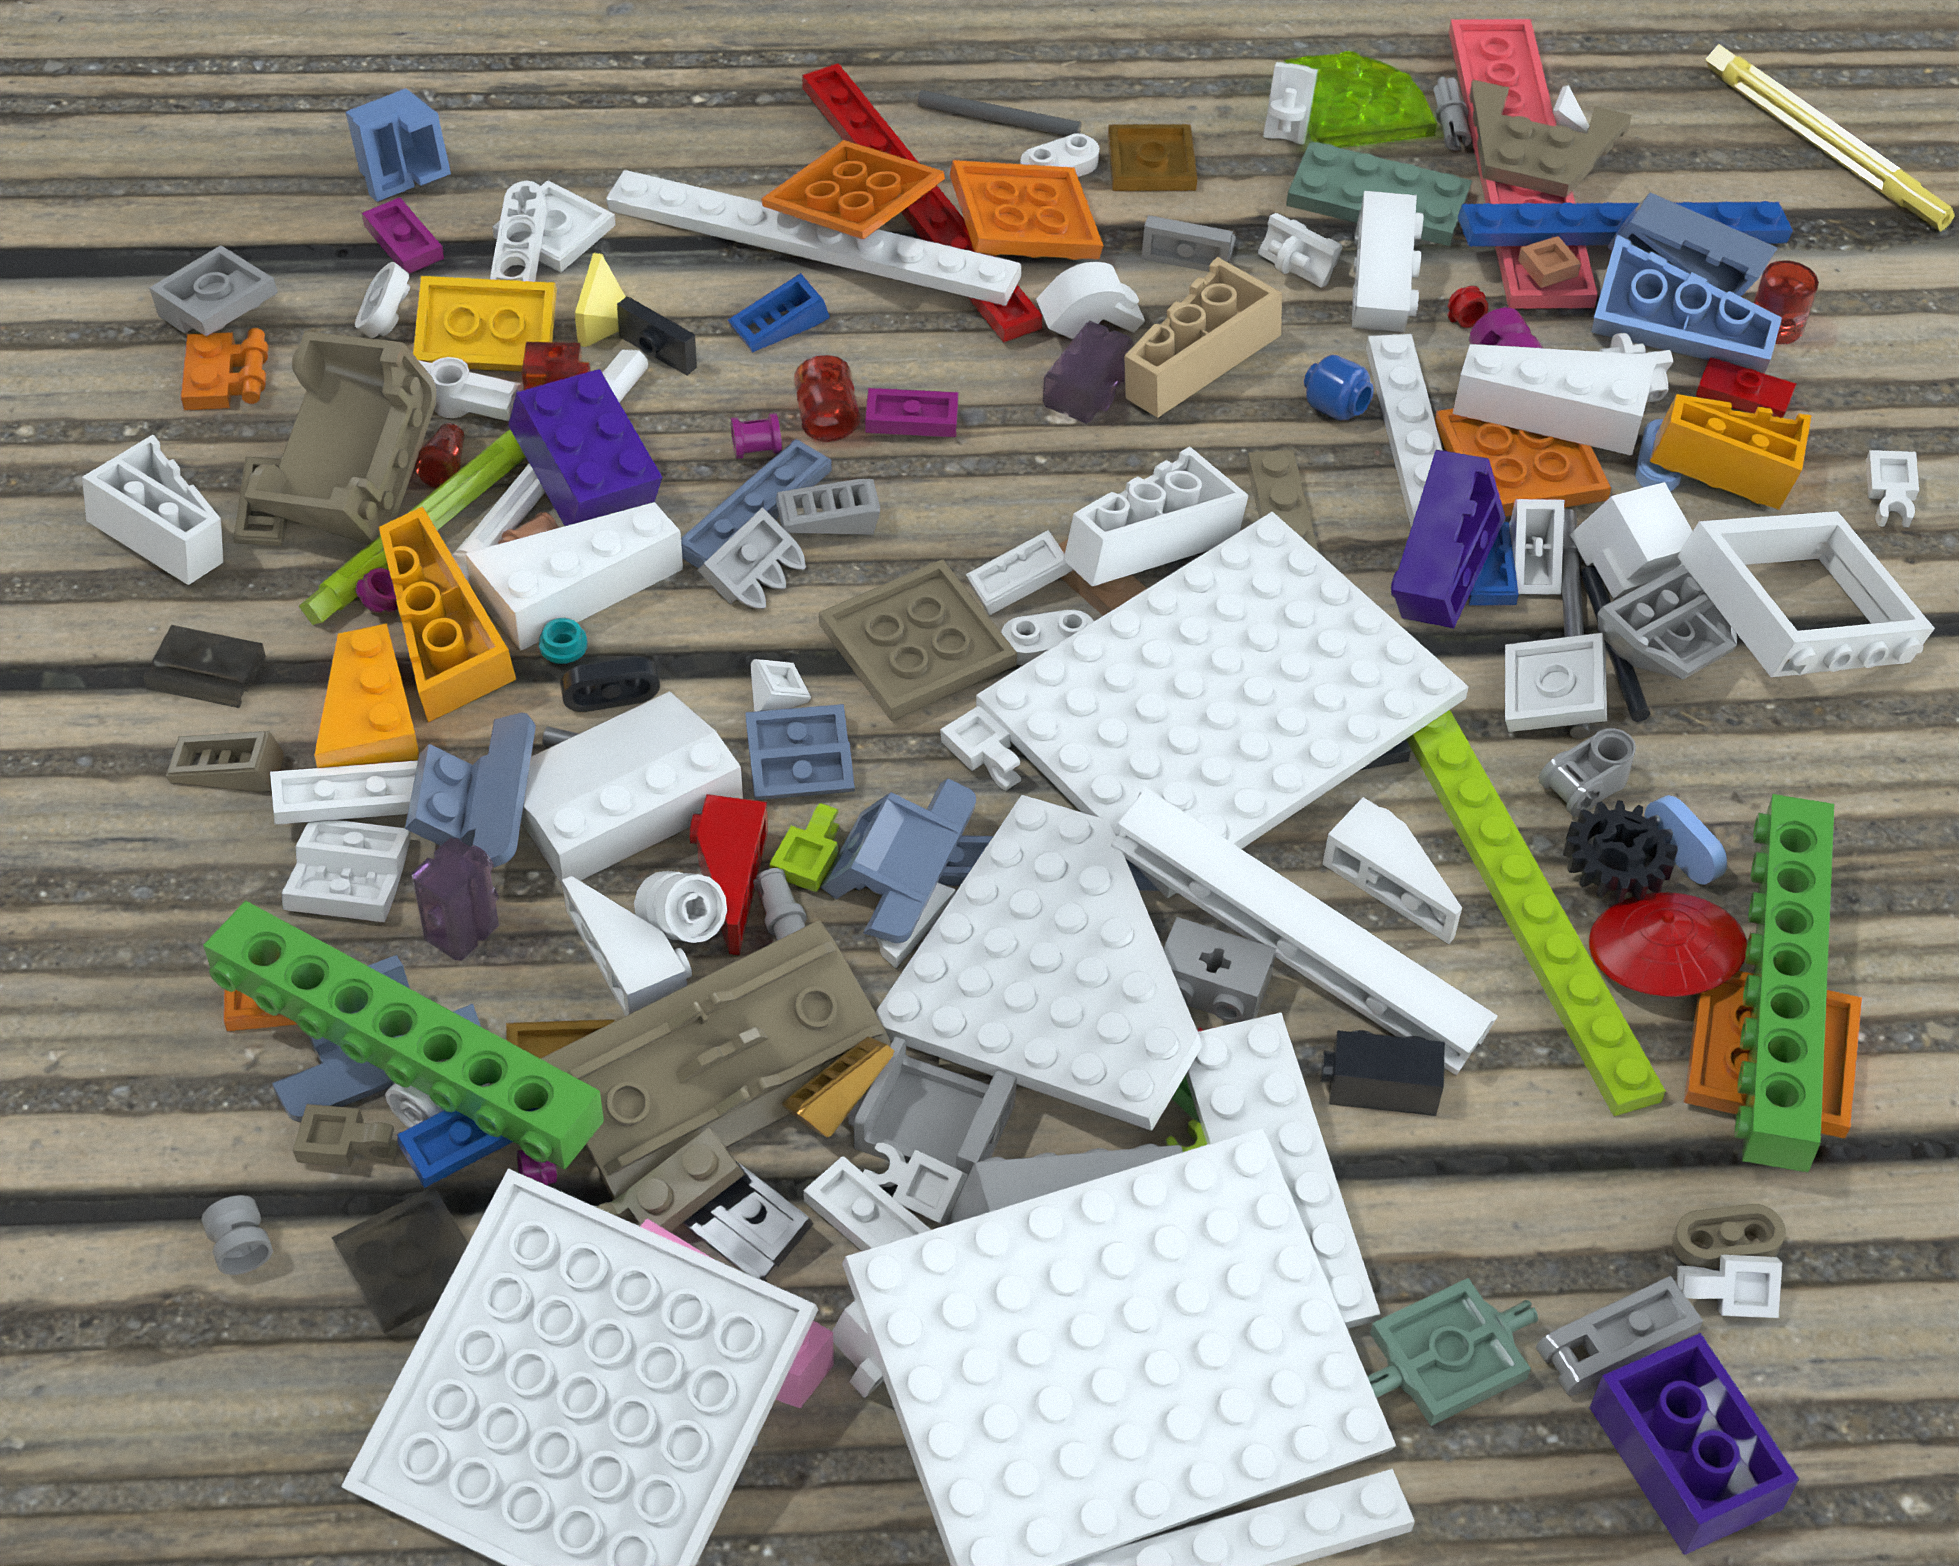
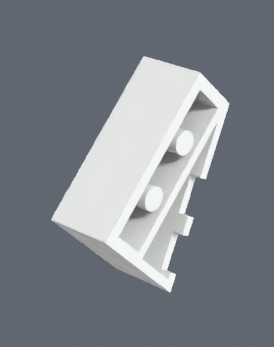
[1352,191,1423,332]

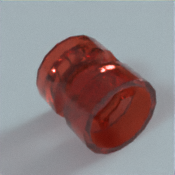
[1753,260,1819,344]
[794,355,860,442]

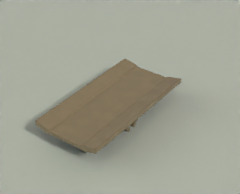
[541,920,892,1200]

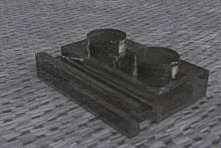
[143,625,266,708]

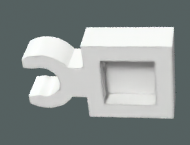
[1866,450,1919,527]
[863,1143,968,1225]

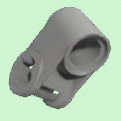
[1538,728,1636,817]

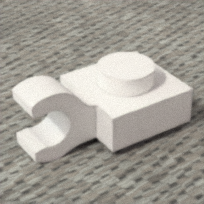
[940,705,1021,791]
[1677,1255,1782,1318]

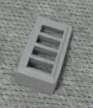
[776,479,880,535]

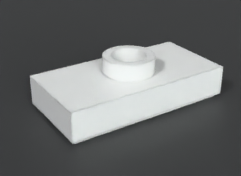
[966,530,1073,616]

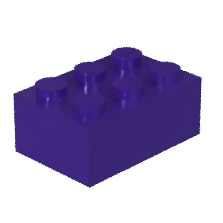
[508,369,663,526]
[1589,1333,1799,1555]

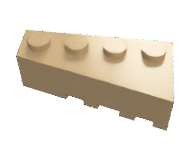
[1125,257,1282,418]

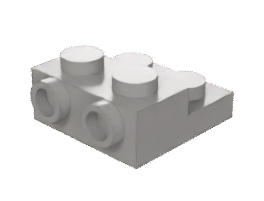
[149,245,278,336]

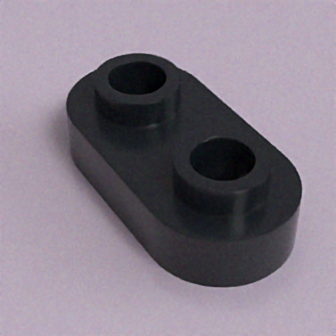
[560,656,660,712]

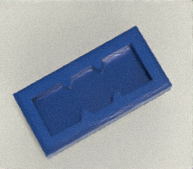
[1468,522,1519,605]

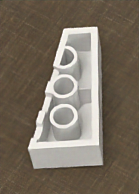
[1453,344,1658,455]

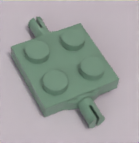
[1367,1278,1538,1426]

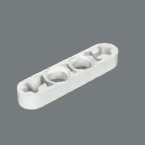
[490,181,547,281]

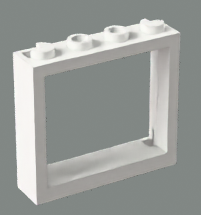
[1677,511,1935,677]

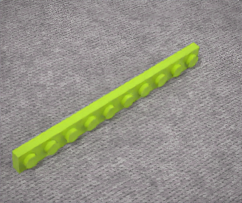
[1406,710,1666,1116]

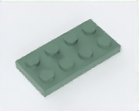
[1286,141,1472,246]

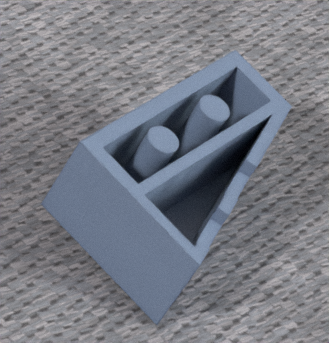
[1607,192,1777,297]

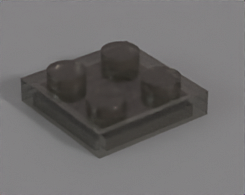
[332,1186,469,1334]

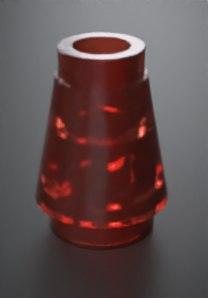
[415,423,465,487]

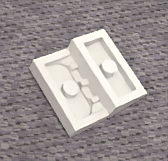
[282,820,411,922]

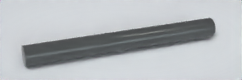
[918,90,1081,136]

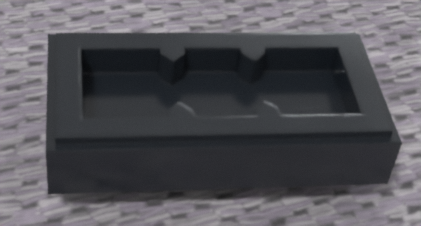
[617,296,697,376]

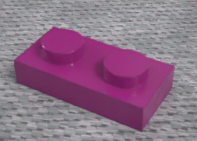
[362,197,444,274]
[865,388,959,437]

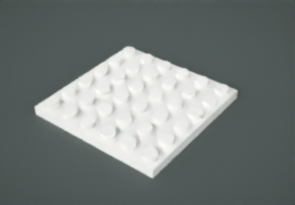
[341,1169,819,1566]

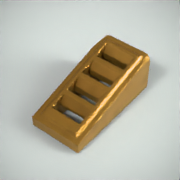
[782,1036,895,1138]

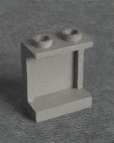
[848,1037,1017,1187]

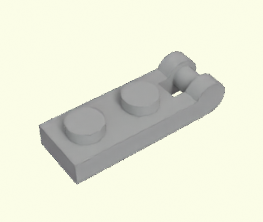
[1536,1276,1703,1396]

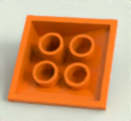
[761,140,945,240]

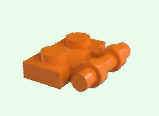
[181,328,269,410]

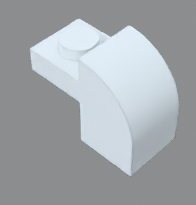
[1036,262,1145,343]

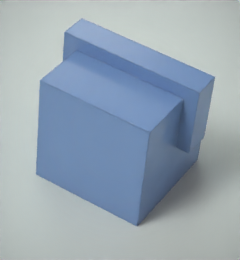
[345,88,451,202]

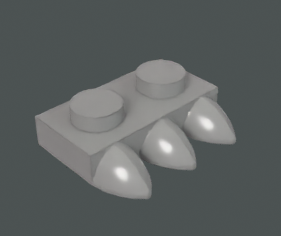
[697,507,806,609]

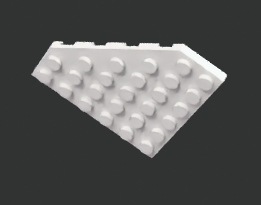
[875,795,1202,1131]

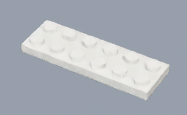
[1185,1013,1380,1329]

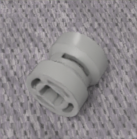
[201,1195,273,1275]

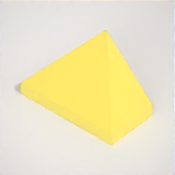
[575,253,625,347]

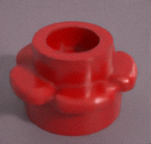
[1447,286,1489,328]

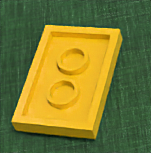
[413,276,557,373]

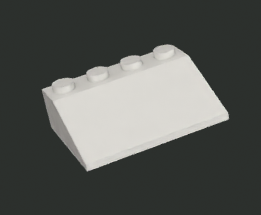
[521,691,743,884]

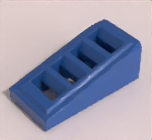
[728,273,830,353]

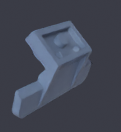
[405,712,536,872]
[821,778,976,943]
[272,955,481,1122]

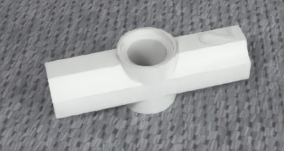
[418,357,522,421]

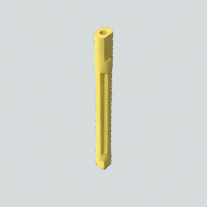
[1705,44,1955,232]

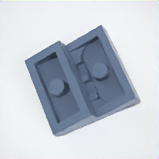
[745,704,855,800]

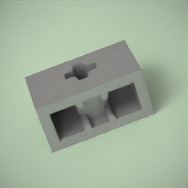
[1163,917,1277,1022]

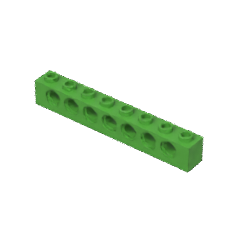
[1734,794,1834,1173]
[203,900,604,1170]

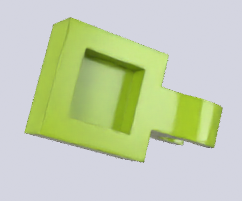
[769,803,839,893]

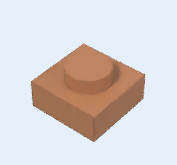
[1518,236,1581,288]

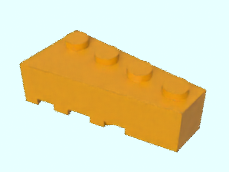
[379,506,517,723]

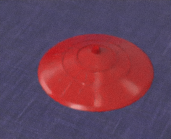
[1589,892,1747,997]

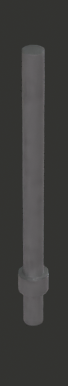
[1562,509,1590,739]

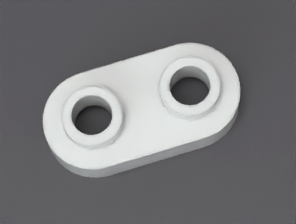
[1020,134,1099,177]
[355,262,410,338]
[1001,610,1094,665]

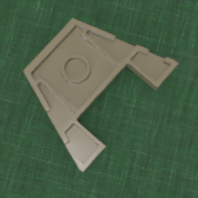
[1469,80,1632,197]

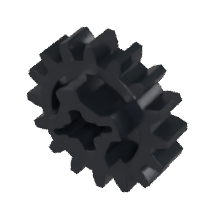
[1563,800,1678,902]

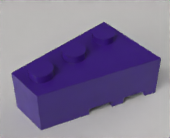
[1391,449,1506,629]

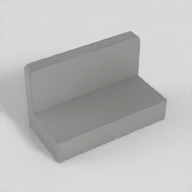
[1141,215,1236,272]

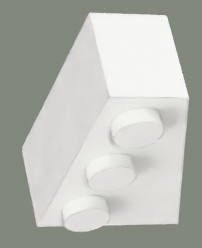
[82,435,223,585]

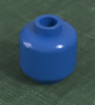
[1304,355,1374,421]

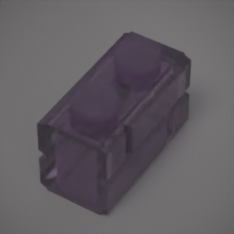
[1043,321,1134,424]
[412,838,499,961]

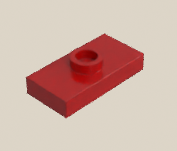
[1695,357,1797,418]

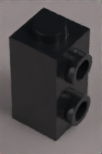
[1320,1030,1445,1116]

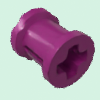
[730,413,782,459]

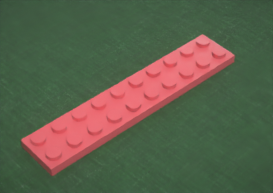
[1449,19,1598,309]

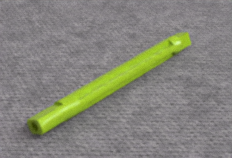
[298,429,526,625]

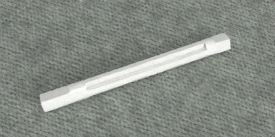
[452,350,648,585]

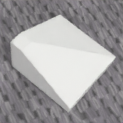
[1553,85,1589,133]
[751,659,811,712]

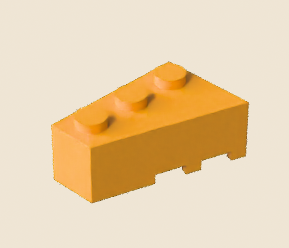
[1650,394,1812,510]
[314,623,419,768]

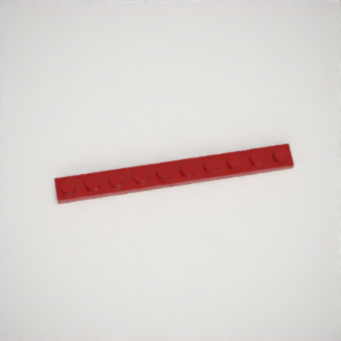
[802,63,1043,343]

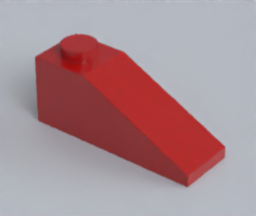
[689,794,768,955]

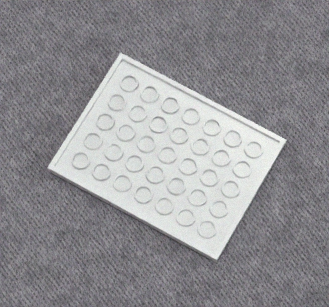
[976,512,1468,899]
[842,1128,1396,1566]

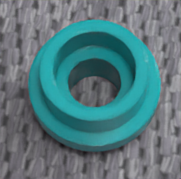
[538,618,588,664]

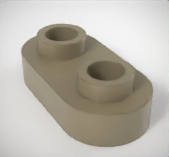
[1672,1204,1786,1269]

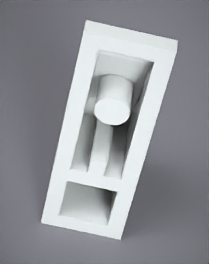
[1322,797,1462,944]
[562,876,692,1016]

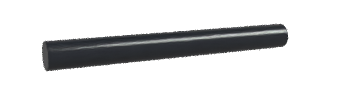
[1580,566,1650,722]

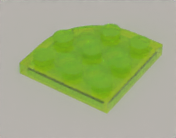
[1284,51,1438,148]

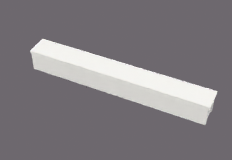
[1111,786,1498,1075]

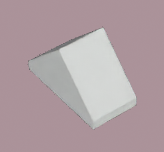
[1509,499,1564,594]

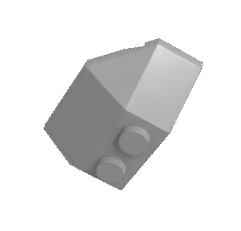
[1597,565,1737,680]

